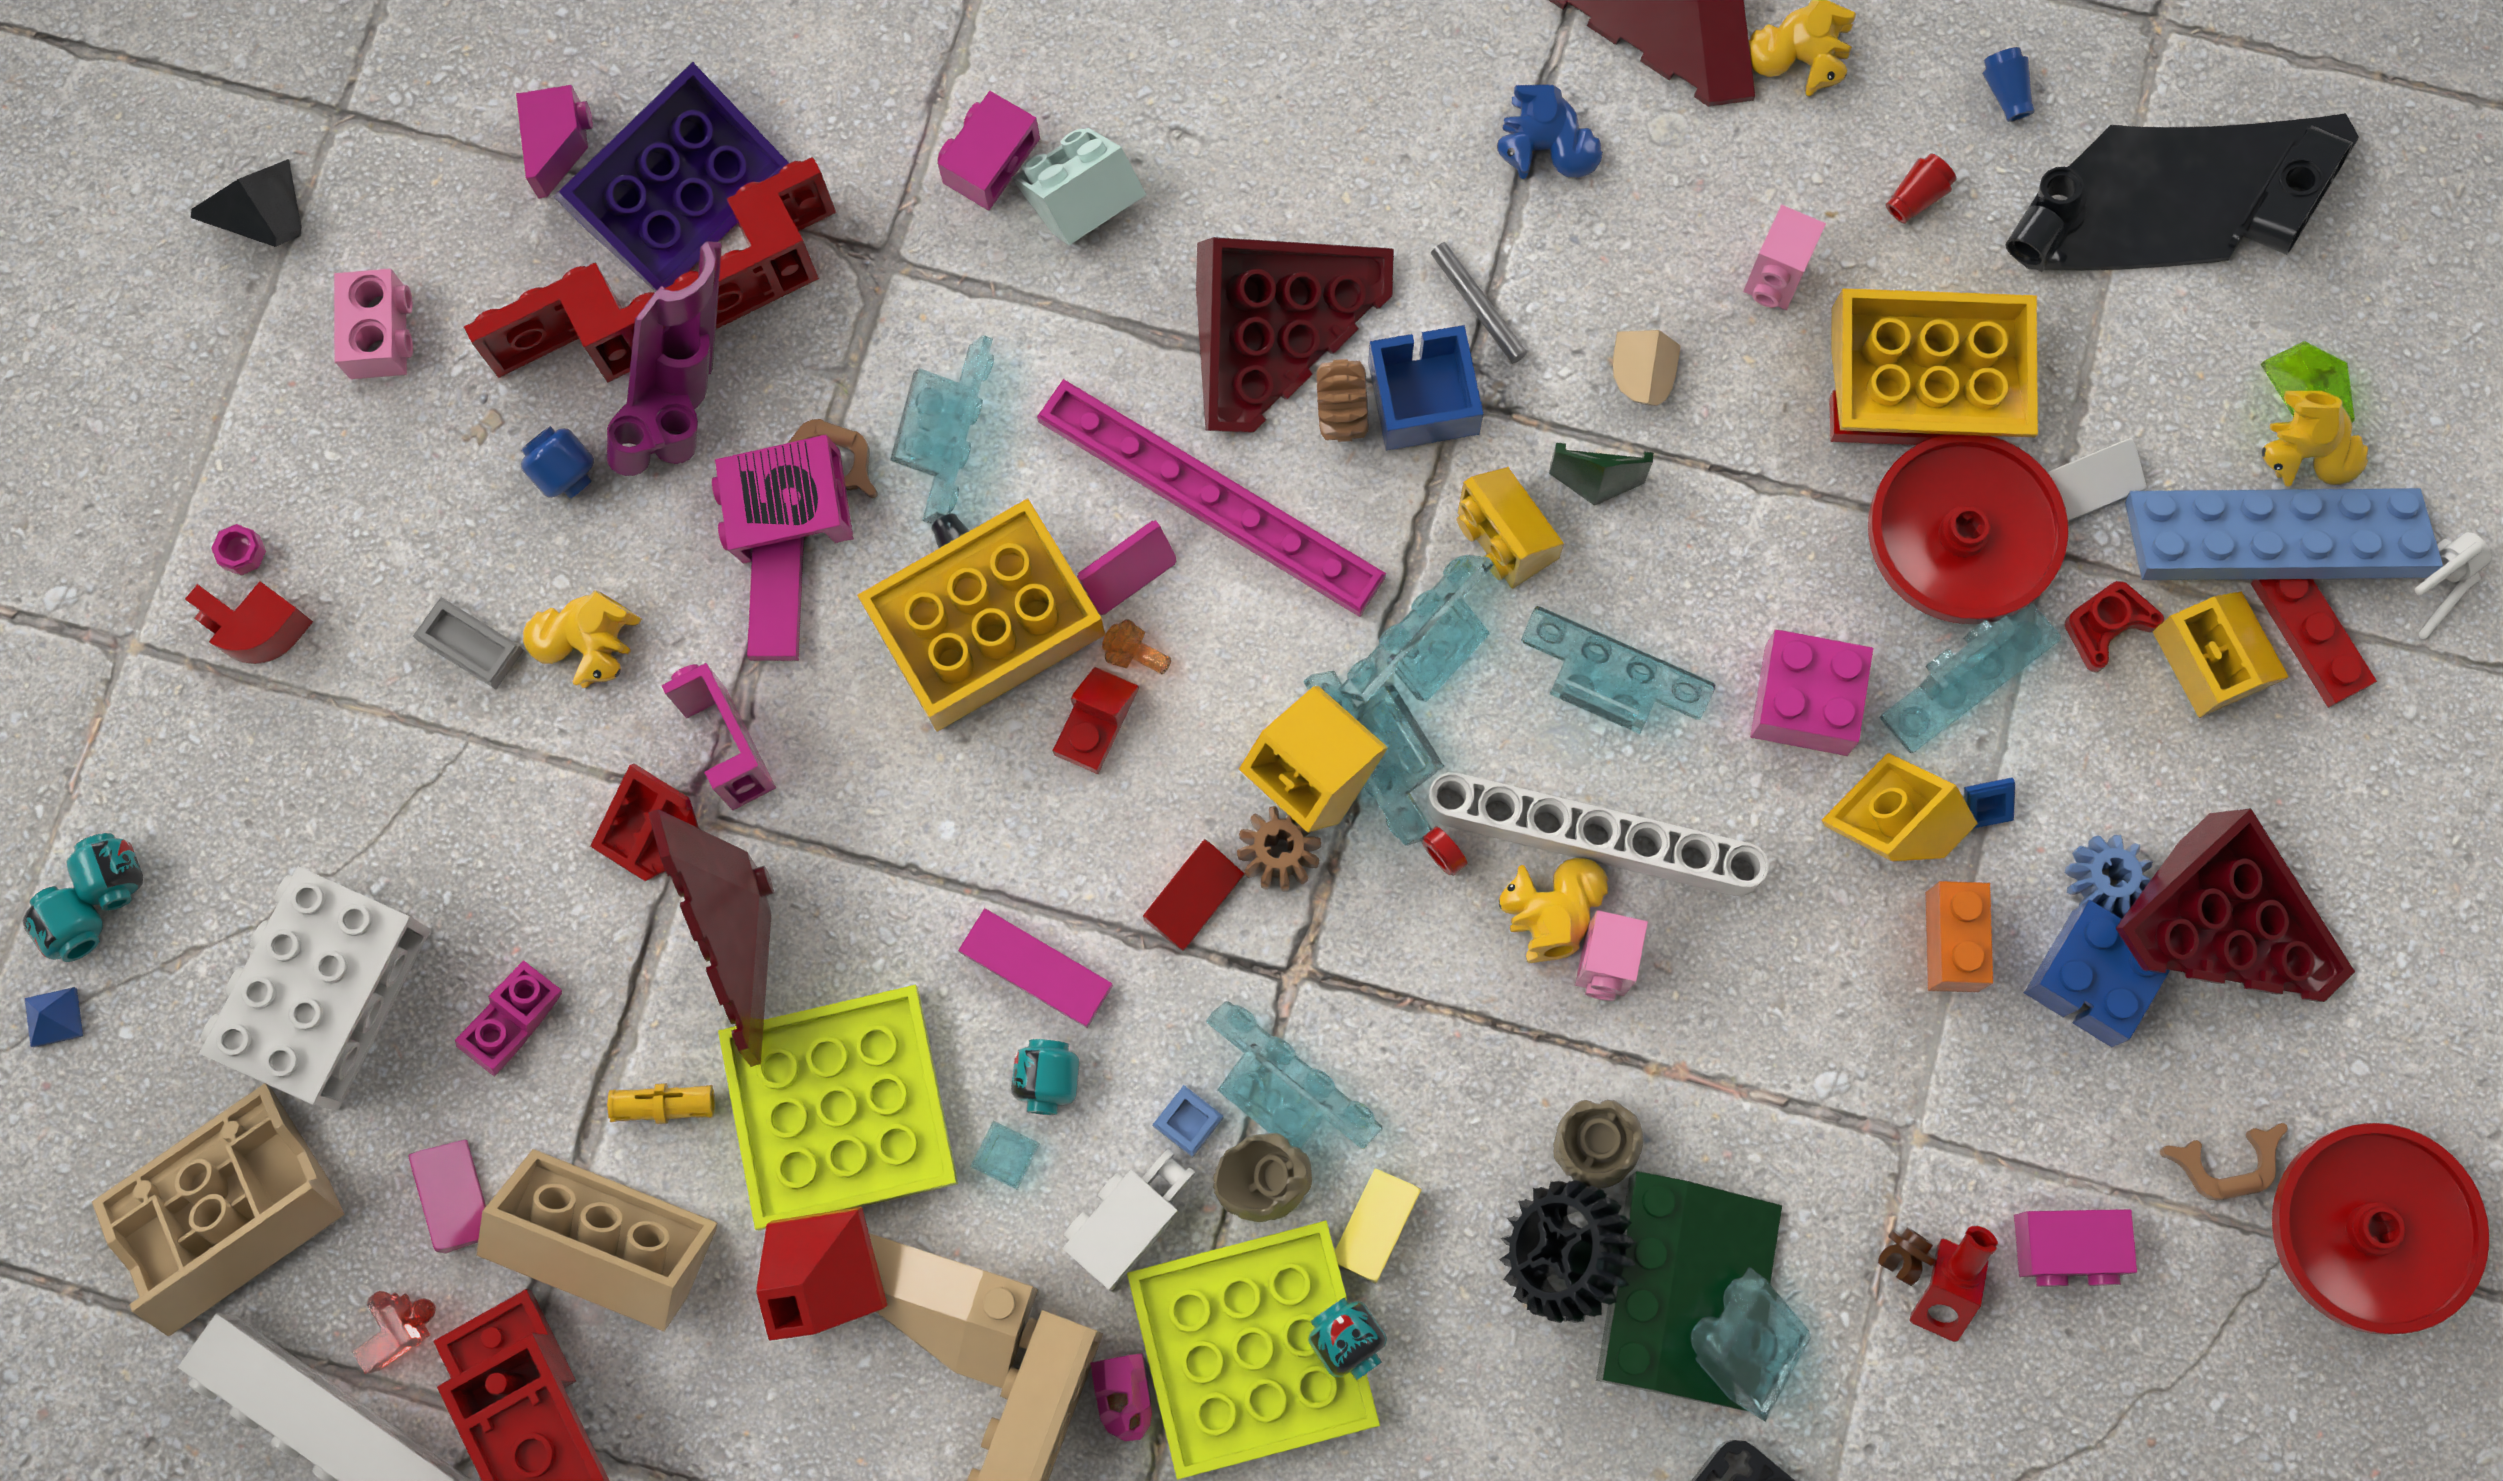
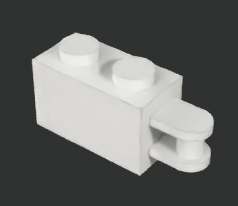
[1062,1149,1196,1292]

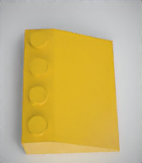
[1831,288,2038,438]
[857,498,1105,732]

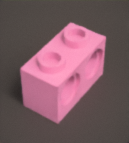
[1743,204,1826,310]
[334,269,413,379]
[1575,910,1648,1001]

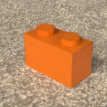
[1925,881,1993,992]

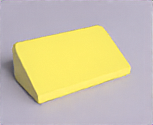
[1335,1168,1422,1284]

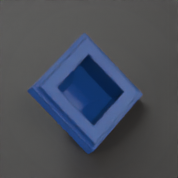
[1964,777,2015,829]
[24,987,83,1048]

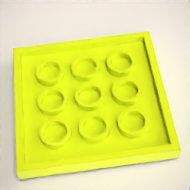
[718,984,958,1231]
[1127,1220,1380,1480]

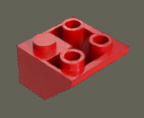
[756,1207,888,1341]

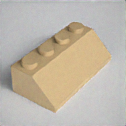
[476,1149,718,1332]
[967,1310,1103,1481]

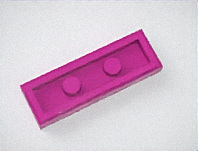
[747,537,804,661]
[958,908,1113,1028]

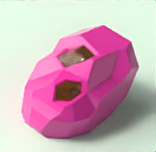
[1090,1353,1152,1442]

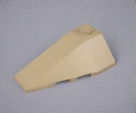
[869,1233,1038,1388]

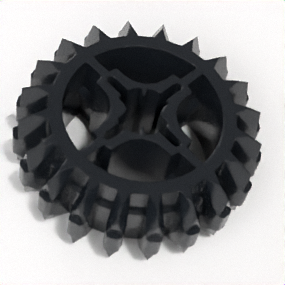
[1499,1180,1636,1323]

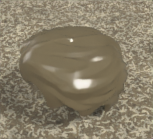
[1553,1099,1643,1188]
[1213,1133,1312,1222]

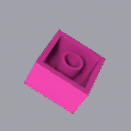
[1750,629,1874,756]

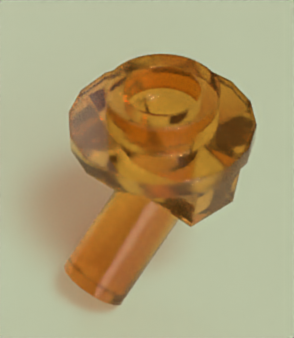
[1102,619,1171,675]

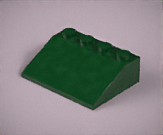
[1596,1171,1782,1412]

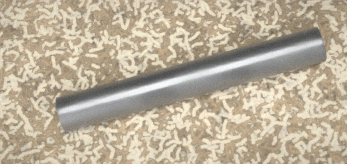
[1431,242,1527,364]

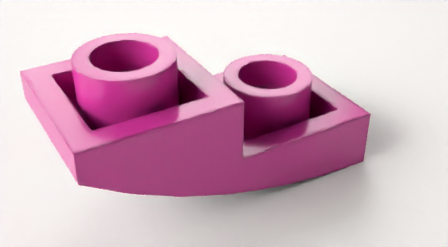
[455,960,562,1077]

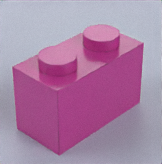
[937,91,1040,211]
[2014,1209,2137,1287]

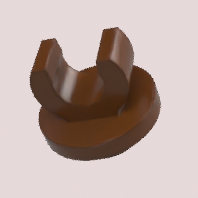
[1878,1227,1937,1286]

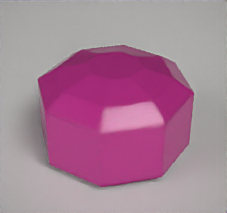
[211,524,266,576]

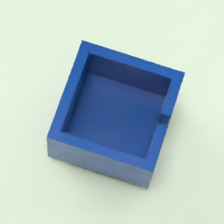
[1368,325,1484,451]
[2024,900,2170,1048]

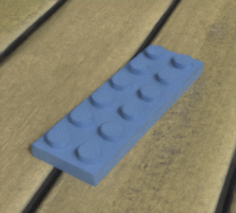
[2125,488,2443,580]

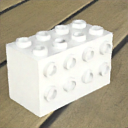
[199,866,431,1111]

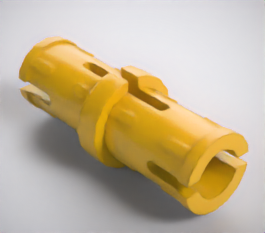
[607,1083,715,1124]

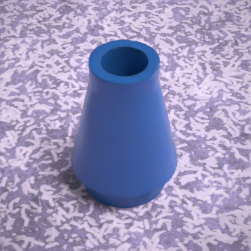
[1982,47,2035,122]

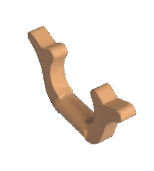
[788,419,878,499]
[2160,1123,2288,1201]

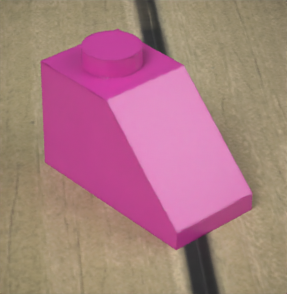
[516,85,593,199]

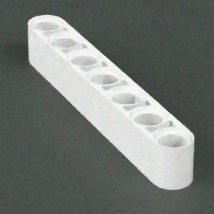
[1427,772,1769,896]

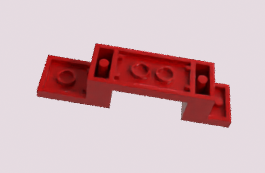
[463,157,836,383]
[433,1289,610,1481]

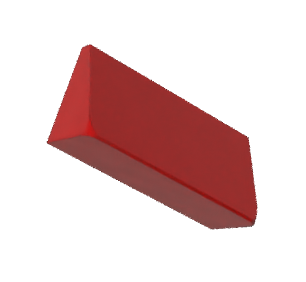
[1143,839,1245,952]

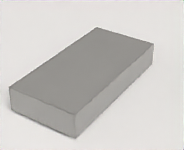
[413,597,524,690]

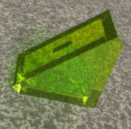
[2260,341,2355,423]

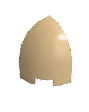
[1613,330,1681,406]

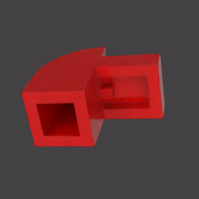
[185,581,313,664]

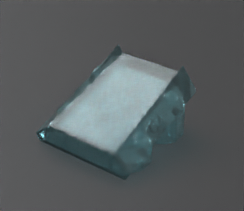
[1691,1267,1811,1422]

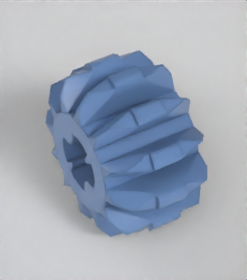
[2064,835,2153,919]

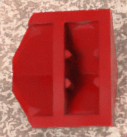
[590,763,699,881]

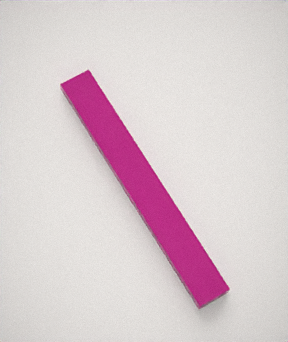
[1037,379,1386,617]

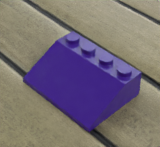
[553,62,789,292]

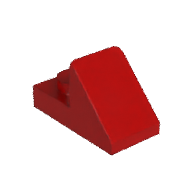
[1052,667,1139,774]

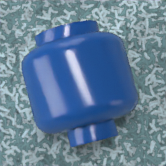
[521,426,594,499]

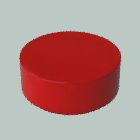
[1422,826,1468,876]

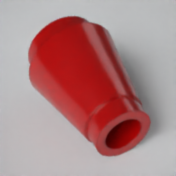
[1885,153,1957,224]

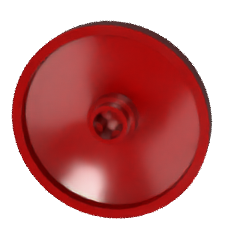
[1868,434,2068,624]
[2272,1123,2489,1335]

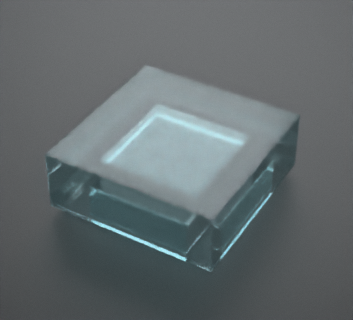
[970,1121,1040,1190]

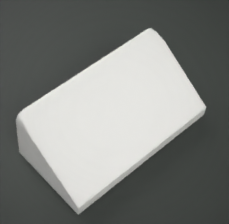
[2047,438,2147,522]

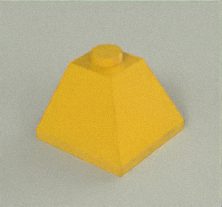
[1821,753,1978,861]

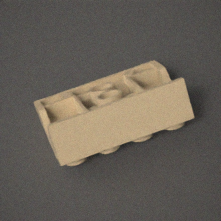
[92,1083,345,1337]

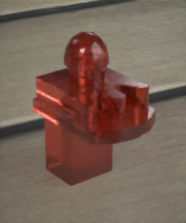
[352,1291,436,1374]

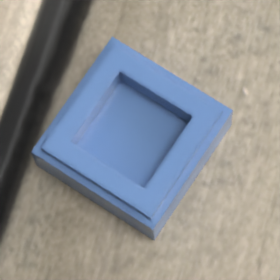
[1153,1085,1224,1158]

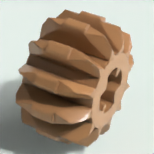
[1316,359,1369,442]
[1237,806,1321,892]

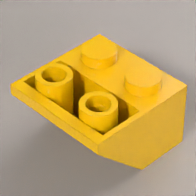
[1456,467,1564,589]
[2153,591,2289,718]
[1239,686,1388,833]

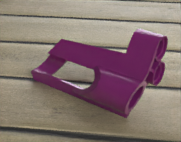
[607,241,722,476]

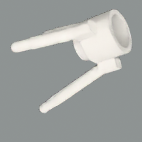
[2414,532,2492,639]

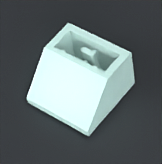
[1012,128,1146,245]

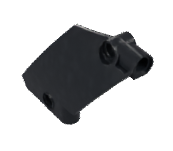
[2005,113,2359,272]

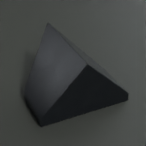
[190,159,302,247]

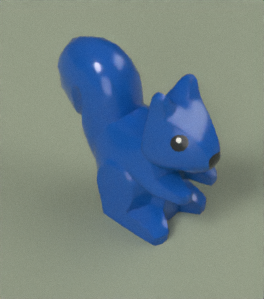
[1497,85,1603,179]

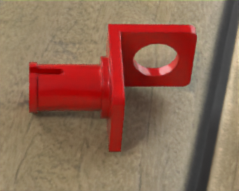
[1910,1226,1998,1342]

